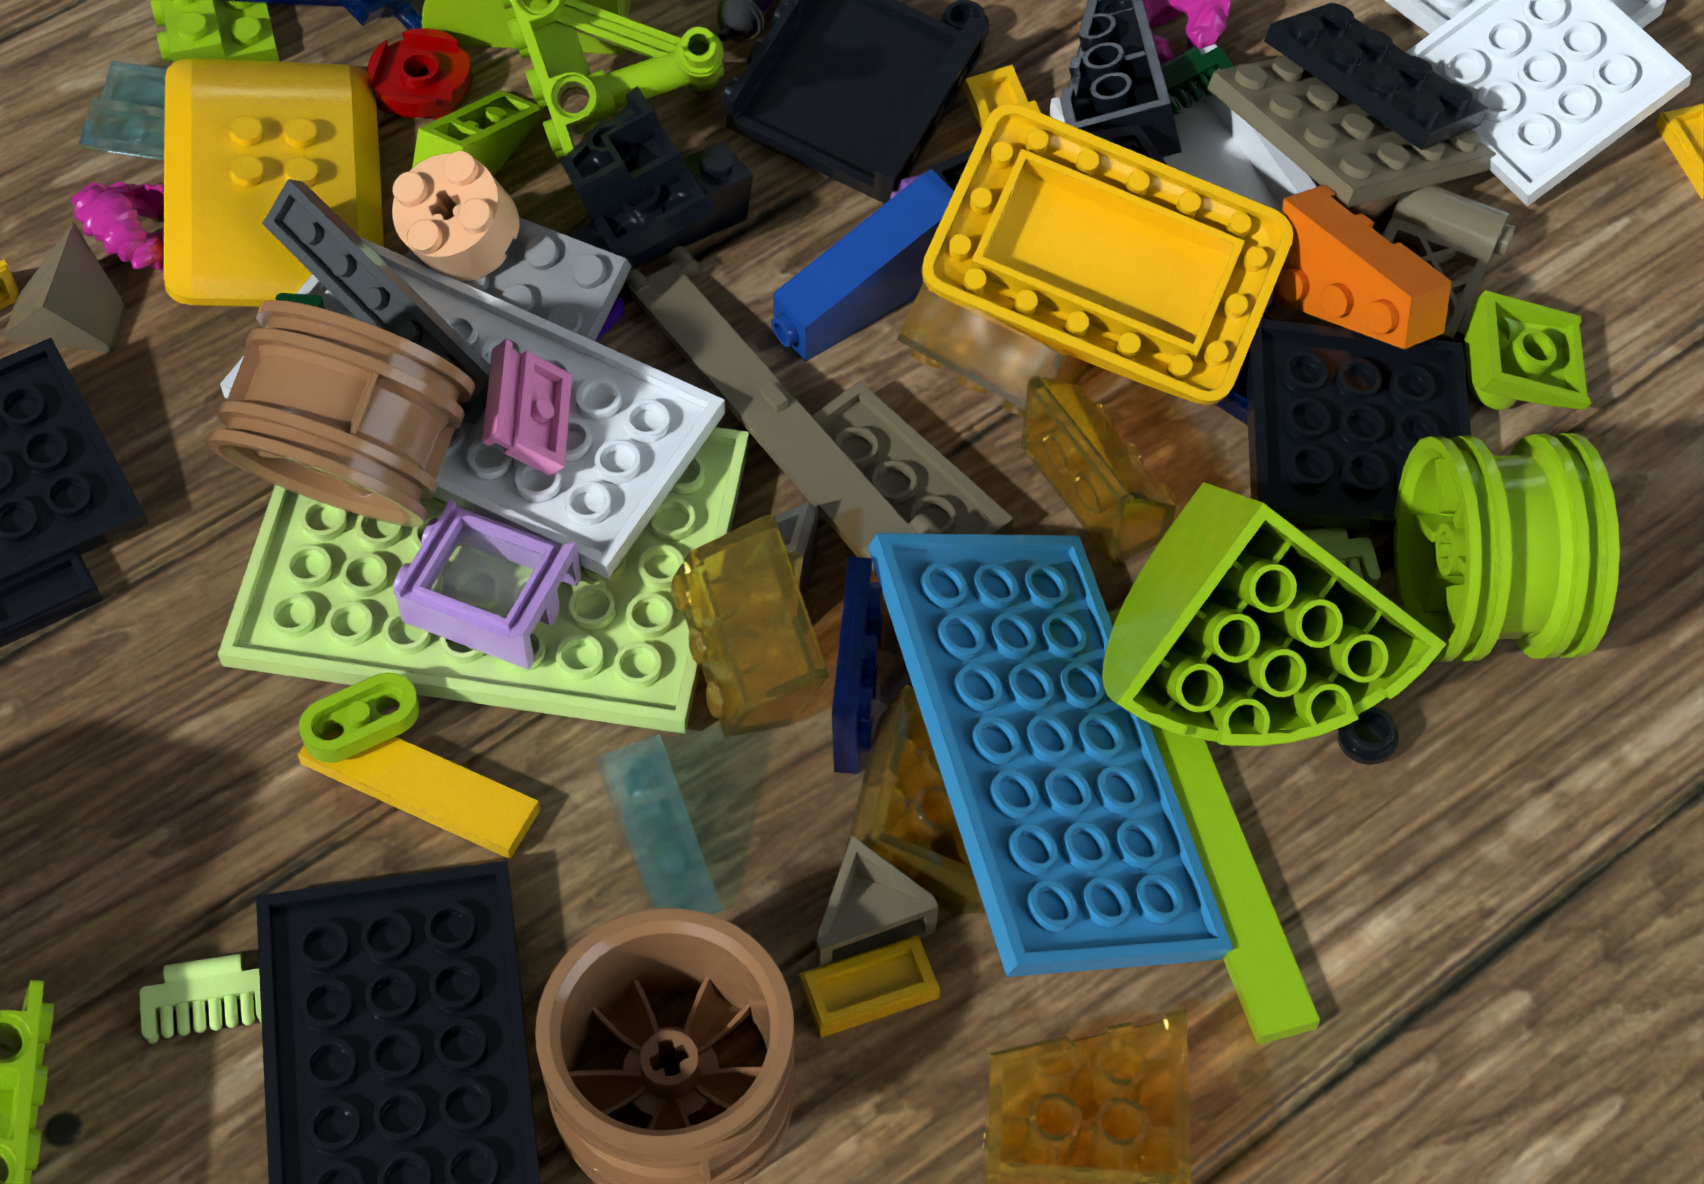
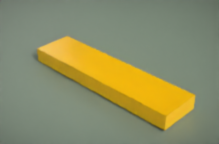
[297,731,540,859]

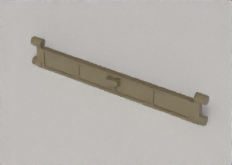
[623,246,943,576]

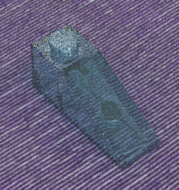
[594,734,722,914]

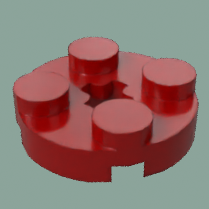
[368,28,473,120]

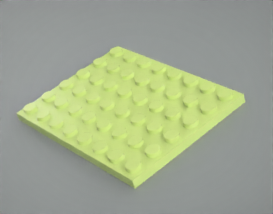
[218,427,750,734]

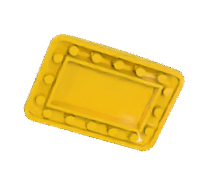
[164,58,384,307]
[921,103,1294,405]

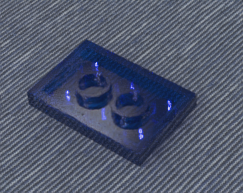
[832,557,883,774]

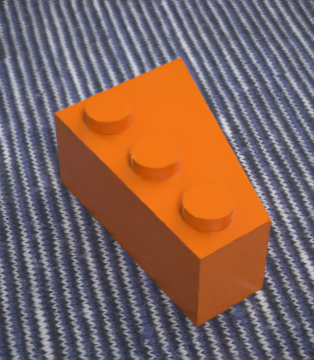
[1272,184,1452,350]

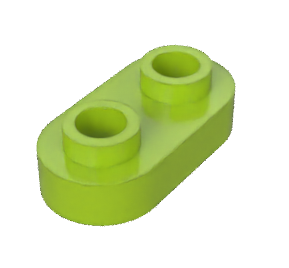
[299,672,419,763]

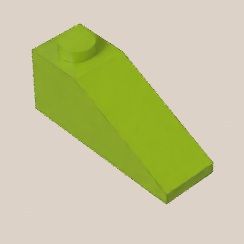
[412,90,544,176]

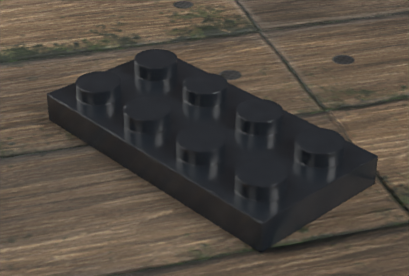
[1264,2,1488,150]

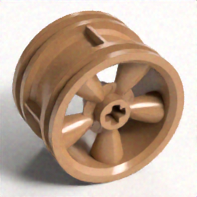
[206,300,475,527]
[535,908,795,1184]

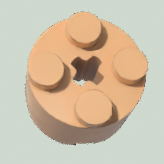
[392,151,519,281]

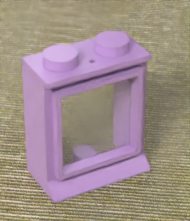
[393,499,582,670]

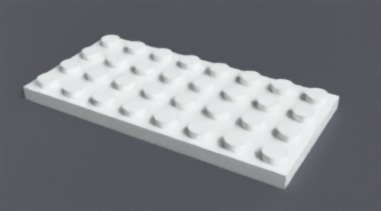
[220,236,725,579]

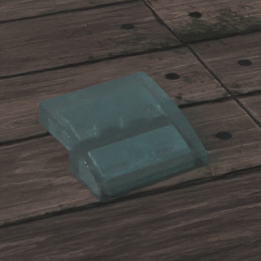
[79,61,167,161]

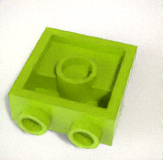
[150,0,280,63]

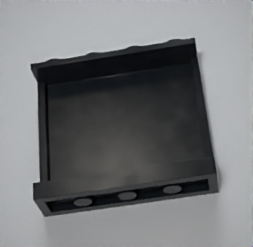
[722,0,988,204]

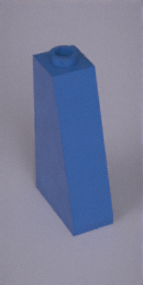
[771,169,954,362]

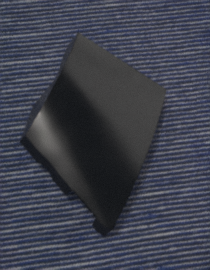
[560,86,714,260]

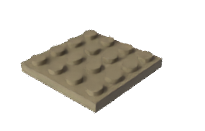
[1207,56,1496,208]

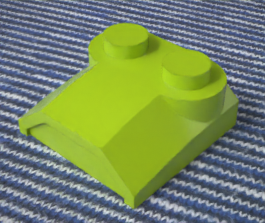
[1464,290,1591,410]

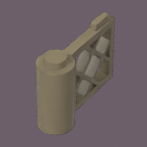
[1382,185,1516,342]

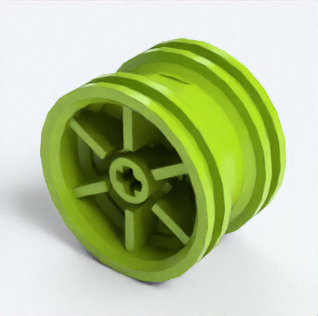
[1393,433,1620,662]

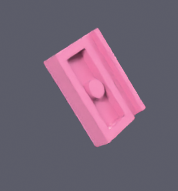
[482,339,572,476]

